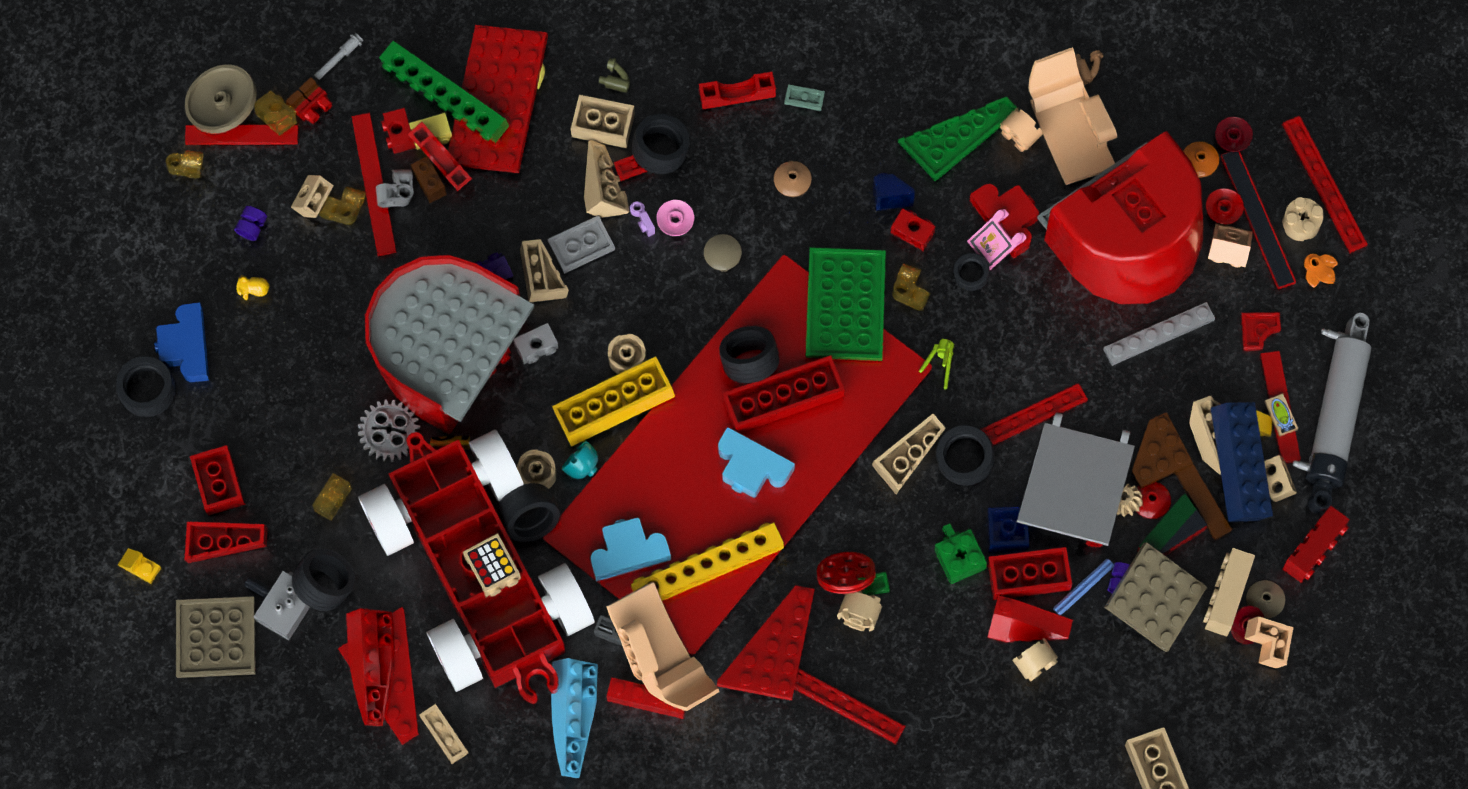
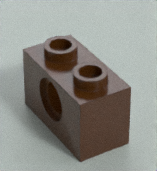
[411,156,447,203]

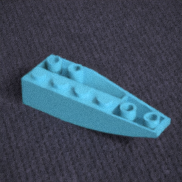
[551,658,598,778]

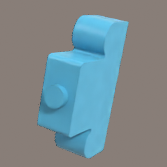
[718,427,795,498]
[591,518,671,581]

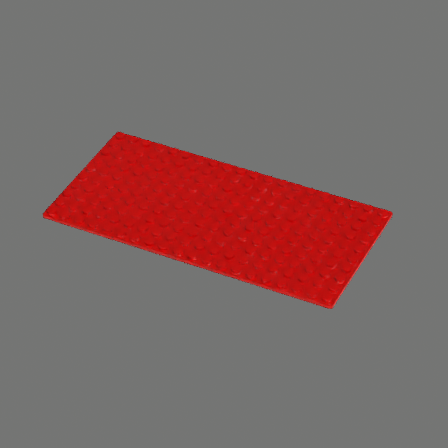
[543,255,932,656]

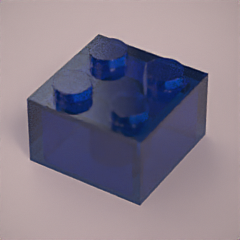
[987,507,1029,552]

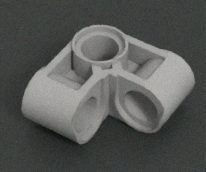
[376,169,414,208]

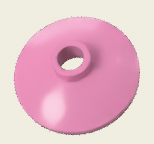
[657,200,694,236]

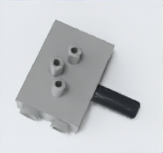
[244,571,310,640]

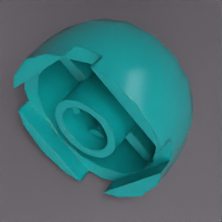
[562,441,598,479]

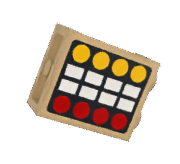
[463,534,521,597]

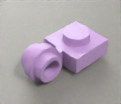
[630,201,655,237]

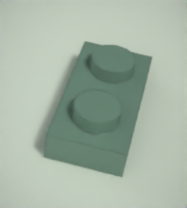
[785,84,825,111]

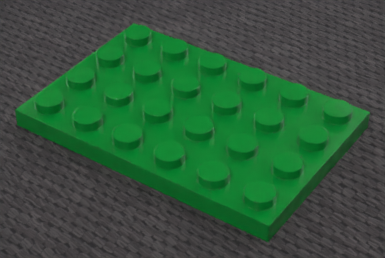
[806,248,886,361]

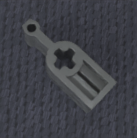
[594,615,622,645]

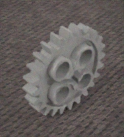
[358,399,420,462]

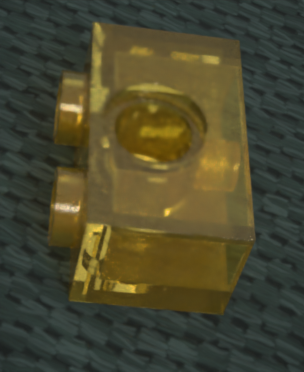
[254,91,297,136]
[312,473,352,521]

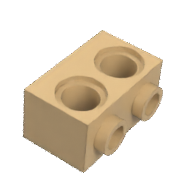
[1264,455,1297,502]

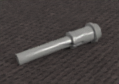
[314,33,363,80]

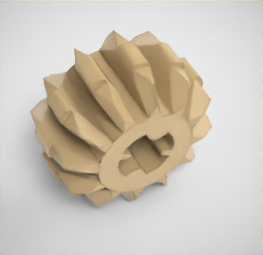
[1117,484,1143,518]

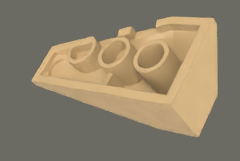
[584,140,629,218]

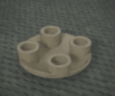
[704,234,742,272]

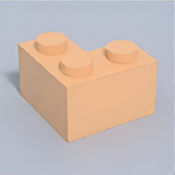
[1245,616,1293,668]

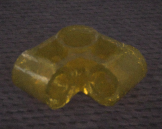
[166,150,203,178]
[318,186,366,225]
[892,263,930,311]

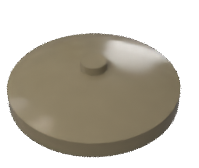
[185,65,257,134]

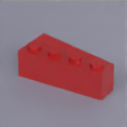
[1283,506,1350,583]
[184,522,268,563]

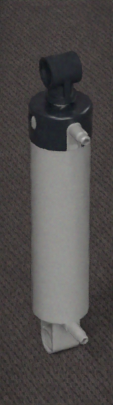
[1292,313,1372,513]

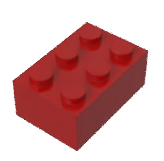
[190,445,245,516]

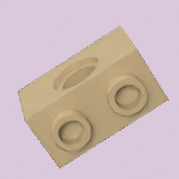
[291,175,334,218]

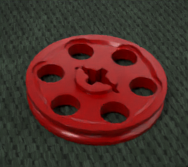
[817,552,876,594]

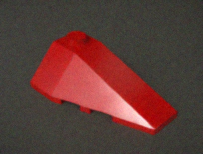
[988,595,1073,643]

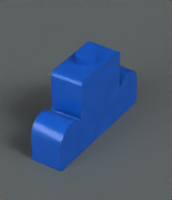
[154,303,209,382]

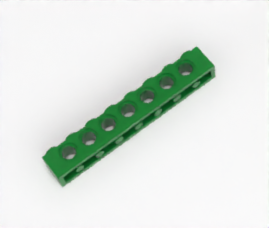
[379,41,509,143]

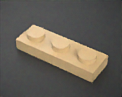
[419,704,468,764]

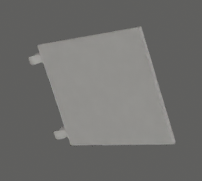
[1017,413,1135,546]

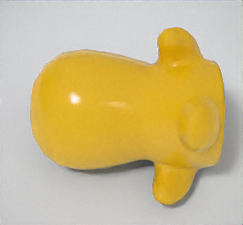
[236,275,269,300]

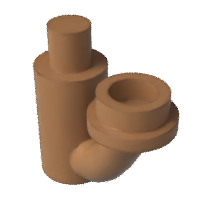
[1075,50,1104,85]

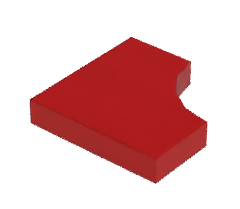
[1241,312,1281,351]

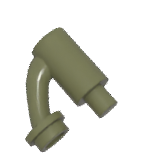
[599,58,630,93]

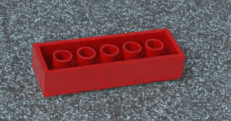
[723,355,845,433]

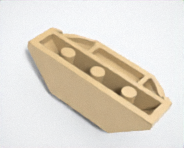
[1189,396,1221,475]

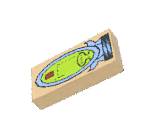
[1265,394,1298,437]

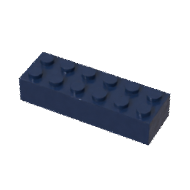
[1211,402,1273,522]

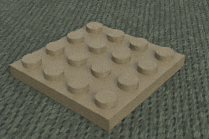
[1104,542,1207,652]
[176,596,256,678]

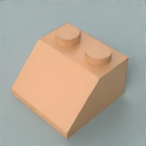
[1208,223,1253,267]

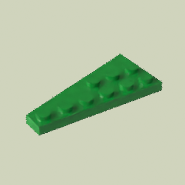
[898,97,1019,182]

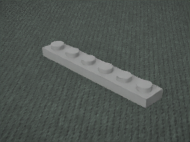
[1103,302,1215,366]

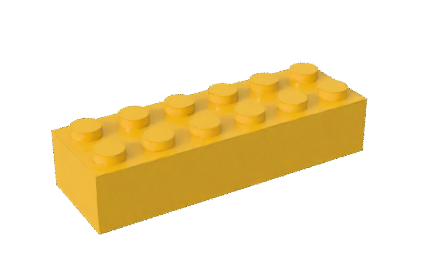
[552,356,675,447]

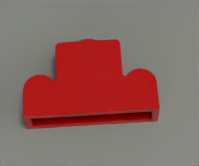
[969,184,1039,259]

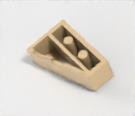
[520,239,569,302]

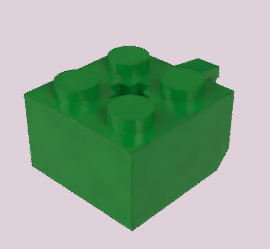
[935,524,987,585]

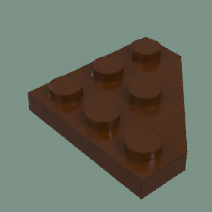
[1132,412,1193,489]

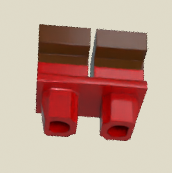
[286,77,332,124]

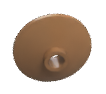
[774,161,811,197]

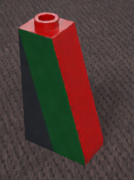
[1137,494,1207,556]

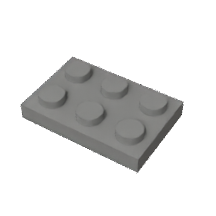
[547,215,615,274]

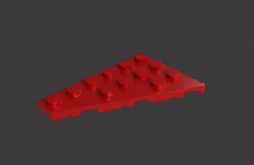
[717,585,815,701]
[338,607,419,745]

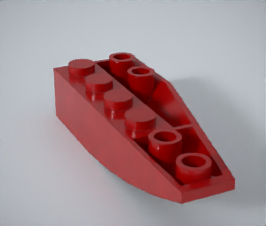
[346,608,394,726]

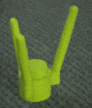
[919,339,954,389]

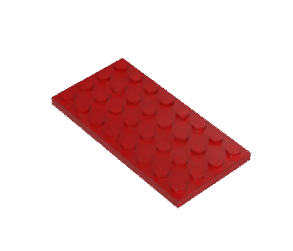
[448,25,548,173]

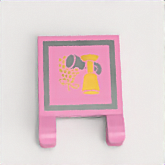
[967,209,1027,270]

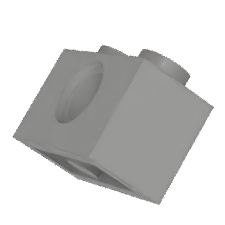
[514,323,558,364]

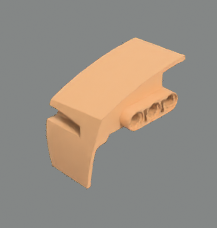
[1028,47,1117,185]
[606,582,719,711]

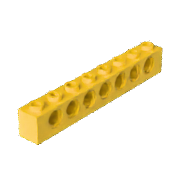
[631,523,784,601]

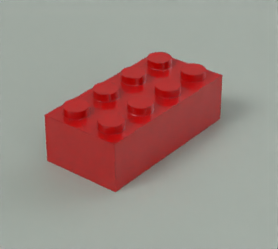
[988,547,1072,600]

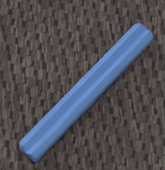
[1053,559,1114,615]

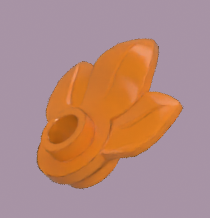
[1304,254,1338,288]

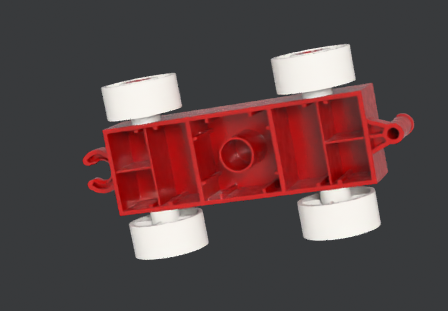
[358,429,595,704]

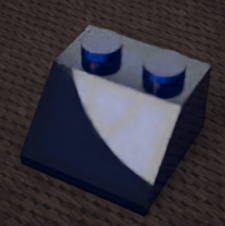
[873,173,915,211]

